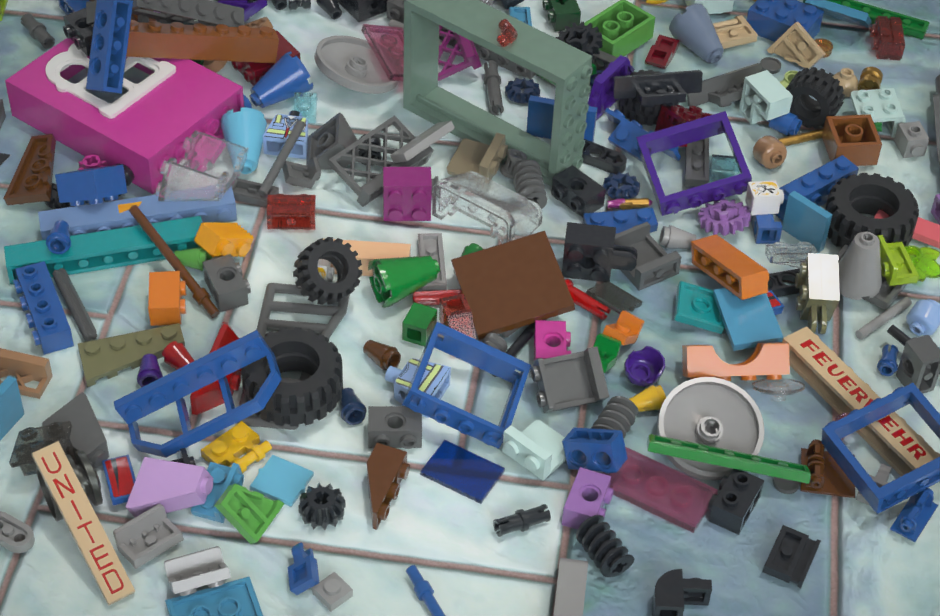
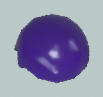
[624,346,665,387]

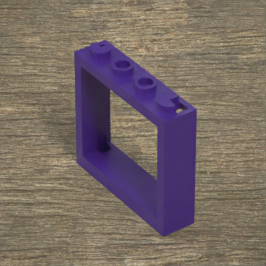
[636,111,752,216]

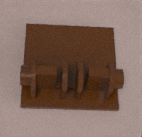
[800,439,855,498]

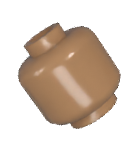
[753,135,787,169]

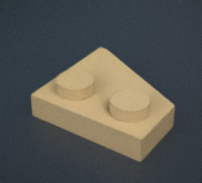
[767,22,826,69]

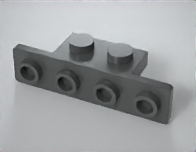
[686,63,763,107]

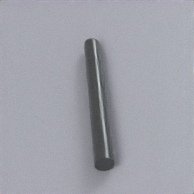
[258,121,305,197]

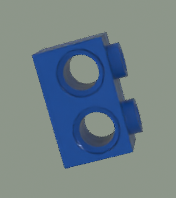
[562,427,628,474]

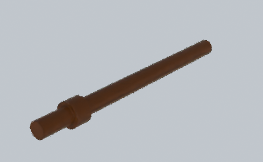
[129,205,220,318]

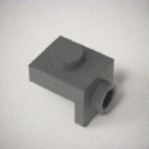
[282,157,321,189]

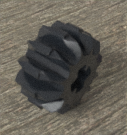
[298,483,346,530]

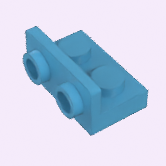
[191,462,244,523]

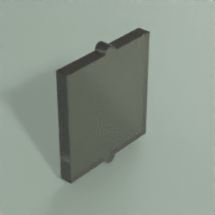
[586,281,643,314]

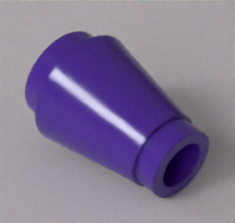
[137,354,163,388]

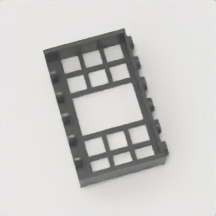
[86,0,245,27]

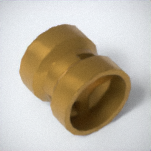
[858,67,883,91]

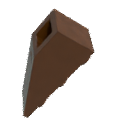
[367,443,410,530]

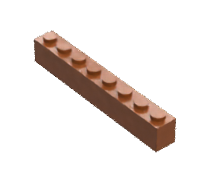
[126,20,279,63]

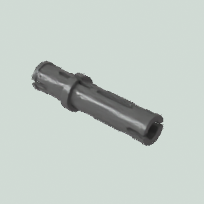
[484,60,504,115]

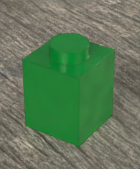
[402,302,437,347]

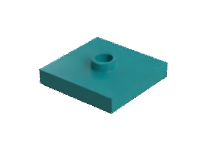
[674,281,725,334]

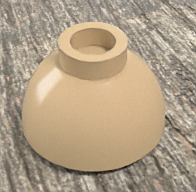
[833,68,859,97]

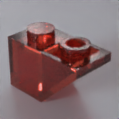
[439,294,477,340]

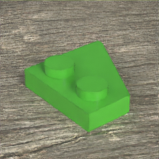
[214,484,284,544]

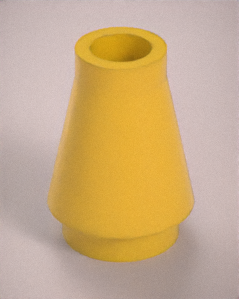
[629,385,666,412]

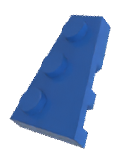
[583,208,658,233]

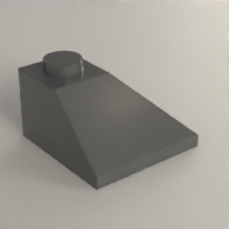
[306,112,359,170]

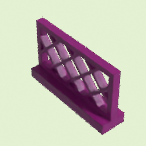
[438,25,482,81]

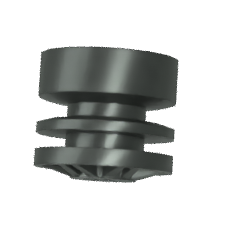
[36,450,103,521]

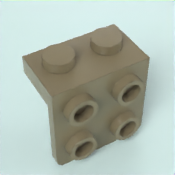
[447,133,508,186]

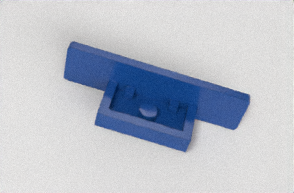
[604,108,682,162]

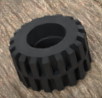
[786,67,845,129]
[619,70,671,126]
[293,237,362,305]

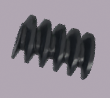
[576,515,635,577]

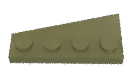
[78,323,185,388]

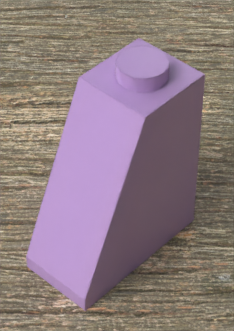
[126,457,214,518]

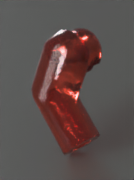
[497,19,518,47]

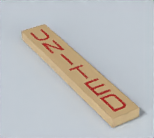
[32,441,135,606]

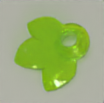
[905,245,940,282]

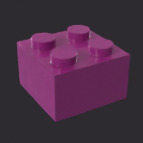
[383,167,432,221]

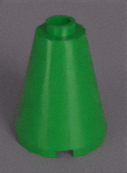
[368,256,440,308]

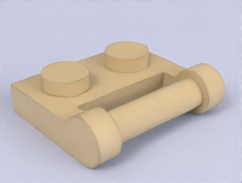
[713,15,758,49]

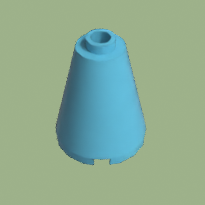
[221,107,267,174]

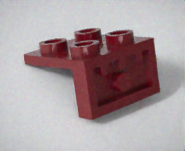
[655,105,712,147]

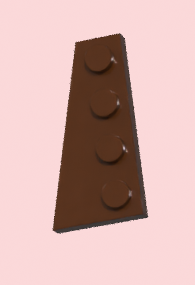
[3,134,56,205]

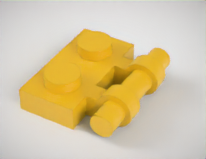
[201,421,272,473]

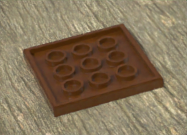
[451,231,575,340]

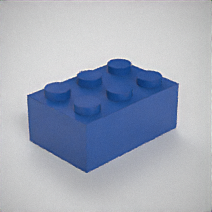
[747,0,824,42]

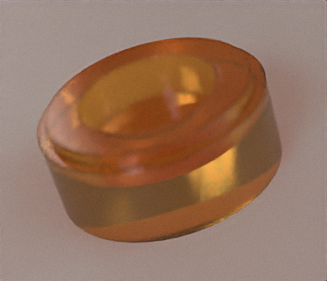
[814,38,833,58]

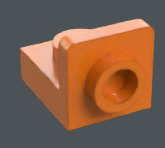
[602,310,644,346]

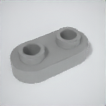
[0,511,35,553]

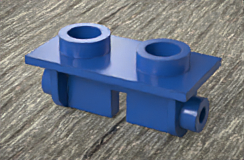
[890,488,938,542]

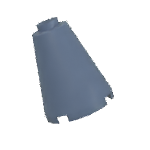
[669,4,724,63]

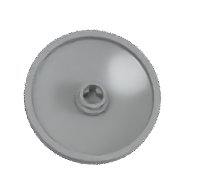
[314,36,401,94]
[657,377,764,481]

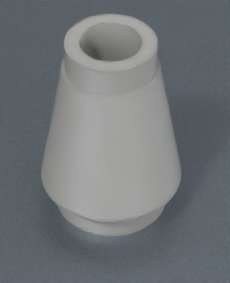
[659,225,696,249]

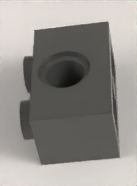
[202,254,251,312]
[896,335,940,394]
[368,406,422,449]

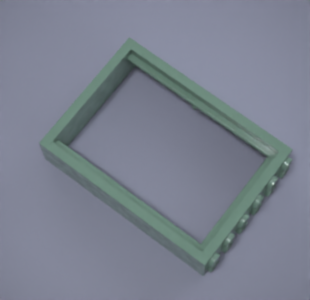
[403,0,593,187]

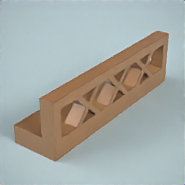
[0,348,53,399]

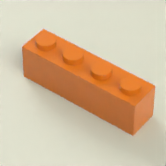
[691,234,769,300]

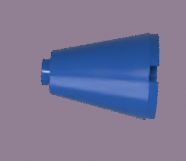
[249,51,314,108]

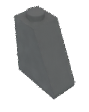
[42,392,109,468]

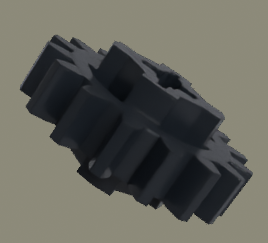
[556,22,603,59]

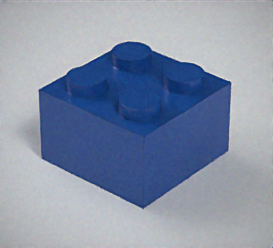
[55,165,128,206]

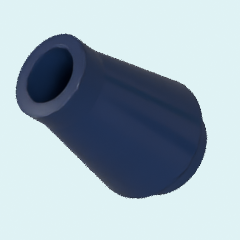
[340,388,367,425]

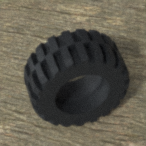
[825,173,919,249]
[241,327,343,427]

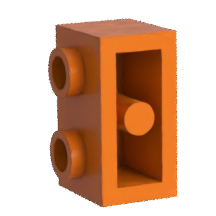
[148,271,186,326]

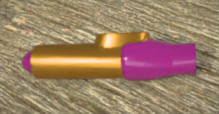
[607,198,653,210]

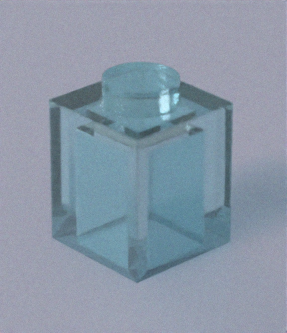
[709,154,741,183]

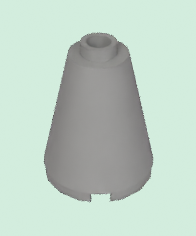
[838,232,882,300]

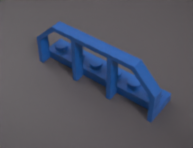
[114,330,282,458]

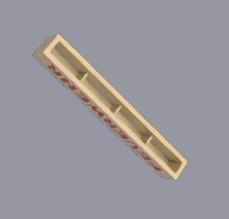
[782,326,940,476]

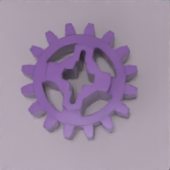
[698,199,751,236]

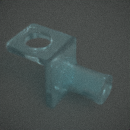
[294,92,318,124]

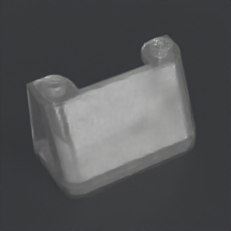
[432,171,542,244]

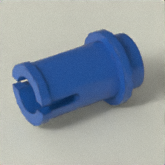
[877,344,899,376]

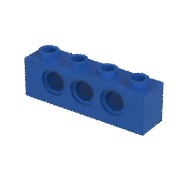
[86,0,133,94]

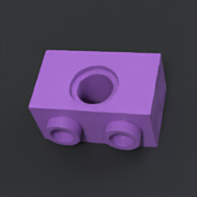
[562,467,614,530]

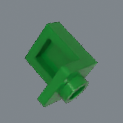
[594,333,622,373]

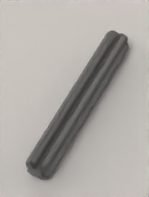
[53,268,97,341]

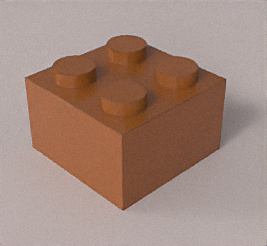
[822,114,882,166]

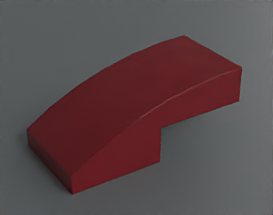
[645,34,679,69]

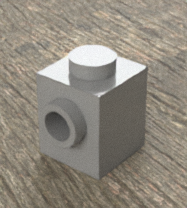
[894,121,929,158]

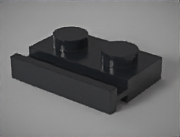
[763,525,821,588]

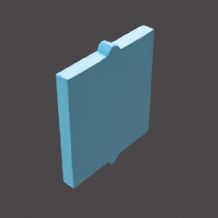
[250,455,314,507]

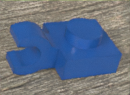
[287,542,320,595]

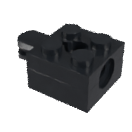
[338,0,388,22]
[562,222,638,283]

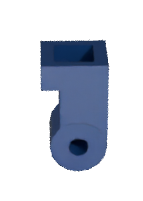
[751,214,782,244]

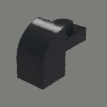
[652,569,712,616]

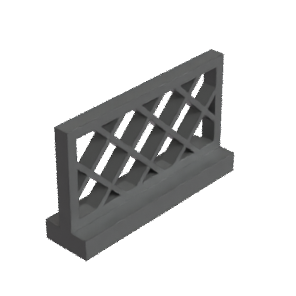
[328,115,434,207]

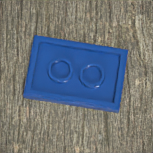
[526,95,598,142]

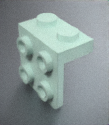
[850,88,906,138]
[502,420,566,480]

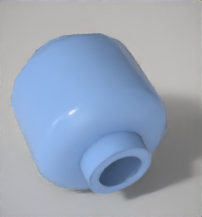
[906,299,940,336]

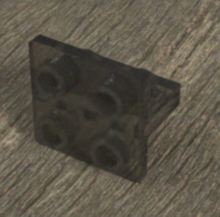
[9,421,76,476]

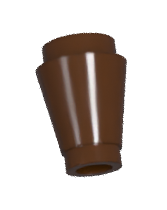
[363,340,401,370]

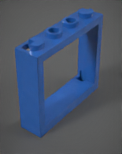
[402,322,531,449]
[821,383,940,514]

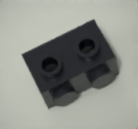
[707,469,764,535]

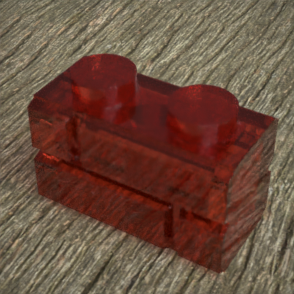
[870,16,905,61]
[267,194,316,230]

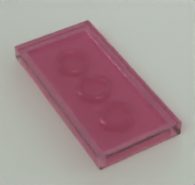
[361,24,404,81]
[602,447,718,533]

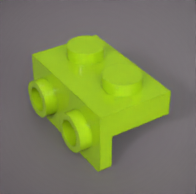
[877,235,919,286]

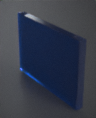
[420,440,505,504]

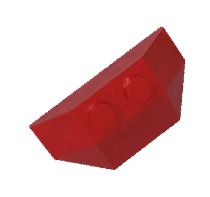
[190,322,241,415]

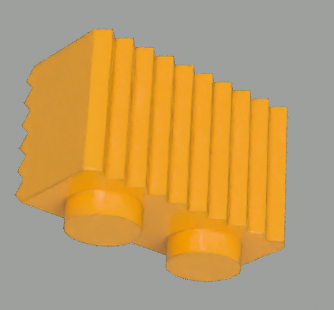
[194,222,254,258]

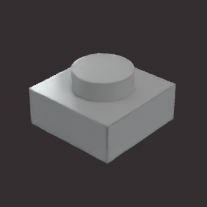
[312,572,353,612]

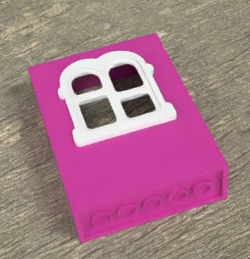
[5,38,244,194]

